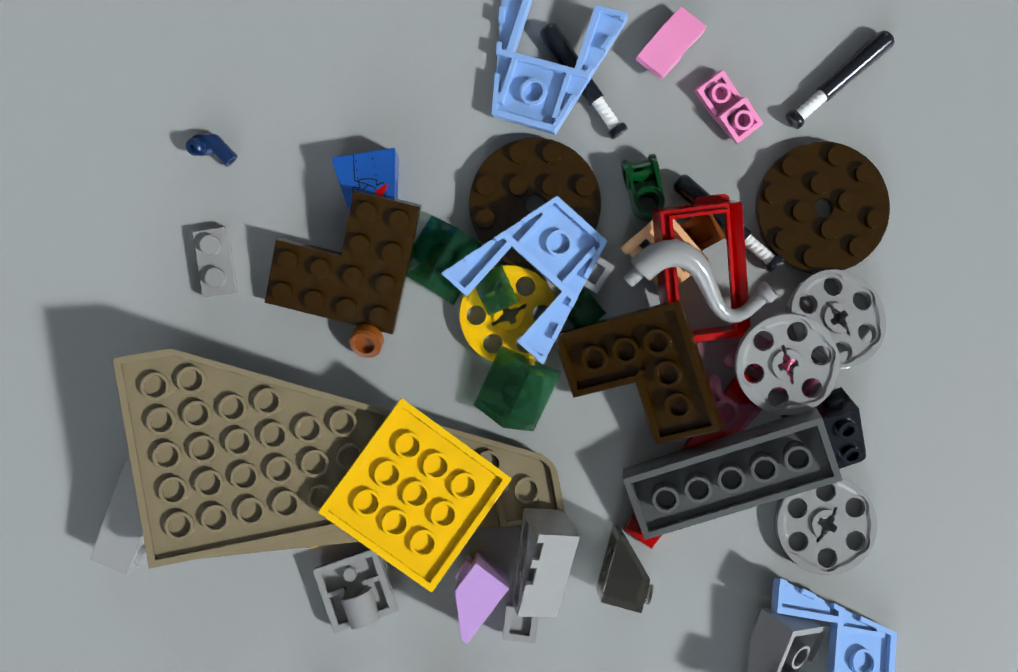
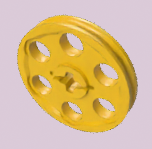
[460,265,556,365]

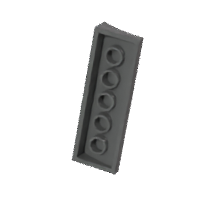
[622,408,843,540]

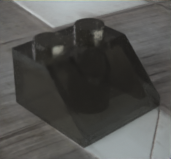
[596,524,654,613]

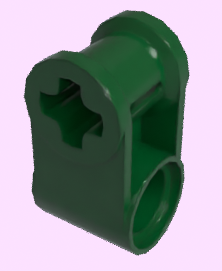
[621,154,665,221]

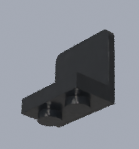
[781,387,866,469]

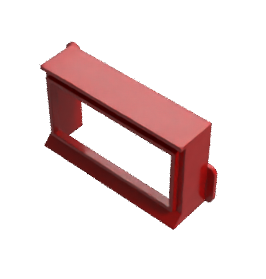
[652,194,751,343]

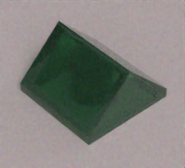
[407,215,483,305]
[474,345,561,432]

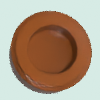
[349,324,384,358]

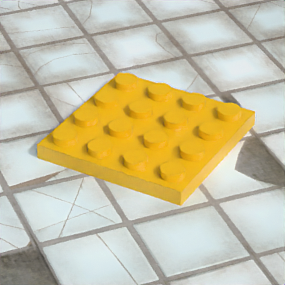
[318,398,512,593]

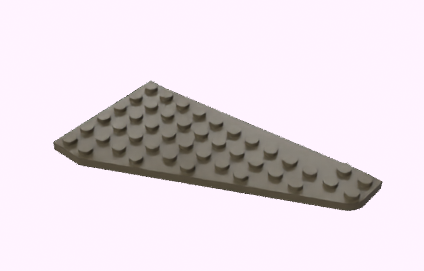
[112,348,565,569]

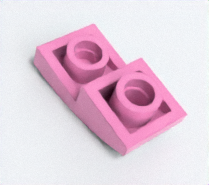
[636,6,707,80]
[693,70,764,144]

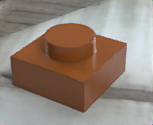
[680,214,725,251]

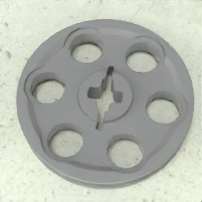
[786,269,886,370]
[734,312,840,415]
[774,478,877,575]

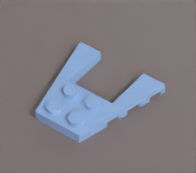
[492,0,628,135]
[441,196,607,364]
[771,578,897,672]

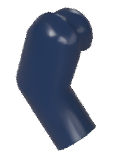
[186,134,238,167]

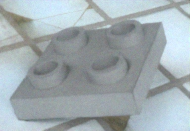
[313,549,399,633]

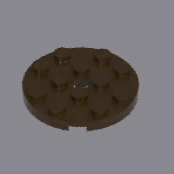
[469,138,601,270]
[755,142,890,274]

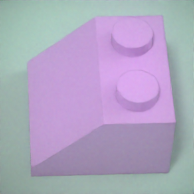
[454,551,509,644]

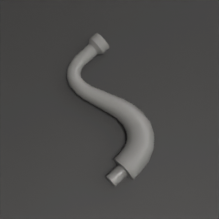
[623,239,778,323]

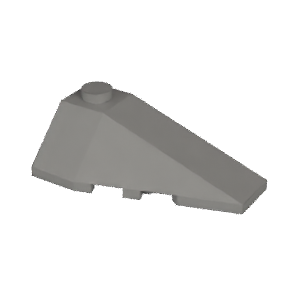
[747,608,830,672]

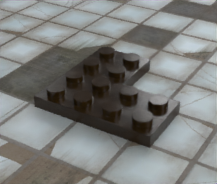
[265,189,422,335]
[555,298,722,445]

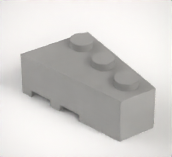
[511,508,580,618]

